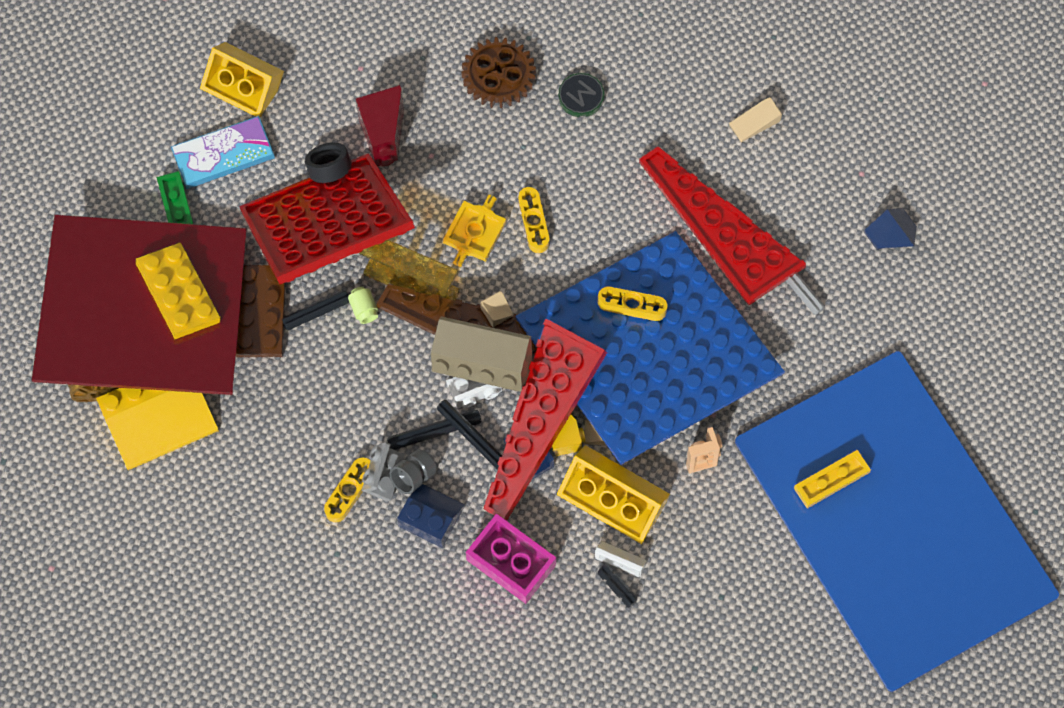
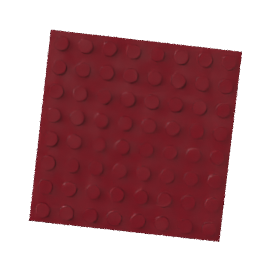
[31,214,247,395]

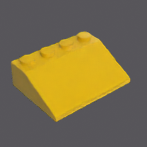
[96,388,219,470]

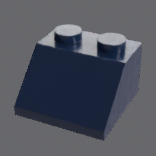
[397,484,465,548]

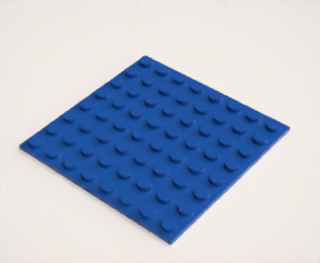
[516,231,785,465]

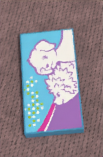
[171,116,275,189]

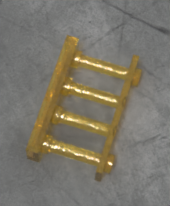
[360,240,460,300]

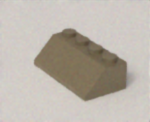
[431,317,532,392]

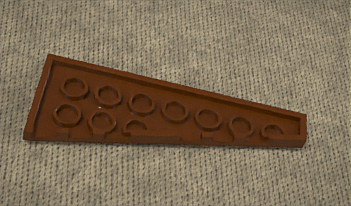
[377,284,537,362]

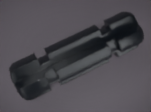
[598,564,638,608]

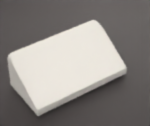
[595,542,647,577]

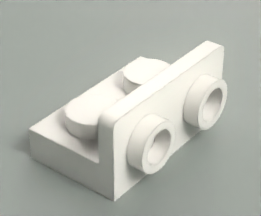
[446,377,502,409]

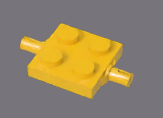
[443,195,506,267]

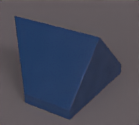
[864,208,917,250]

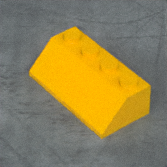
[557,445,670,544]

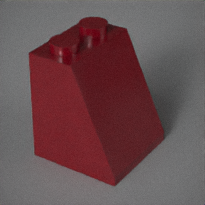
[355,85,404,167]

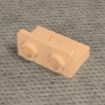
[686,427,722,474]

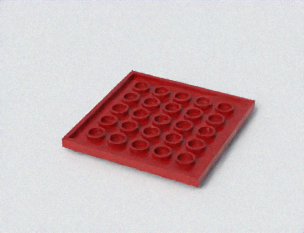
[239,153,415,285]

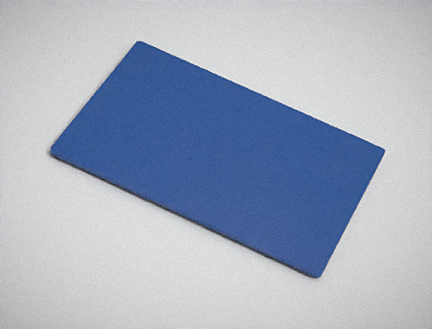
[735,351,1059,692]

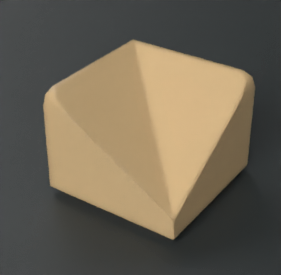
[480,291,513,327]

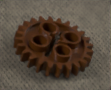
[461,37,536,108]

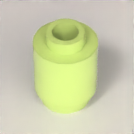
[348,287,378,324]

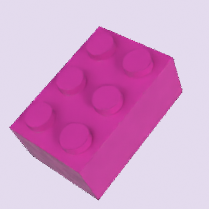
[466,514,556,604]

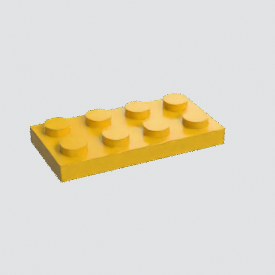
[136,243,220,339]

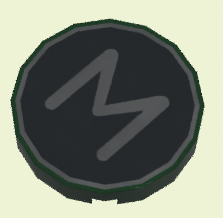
[558,73,604,117]

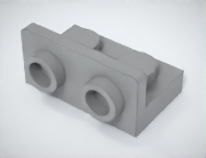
[361,442,405,501]

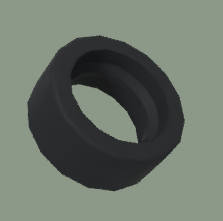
[304,142,352,183]

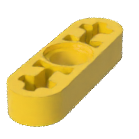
[518,187,549,253]
[598,287,667,321]
[324,458,370,522]

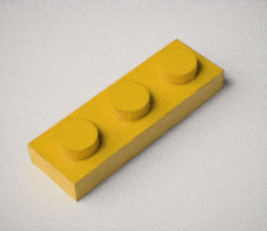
[794,450,871,509]

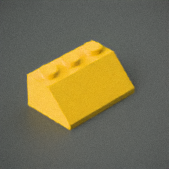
[200,42,284,118]

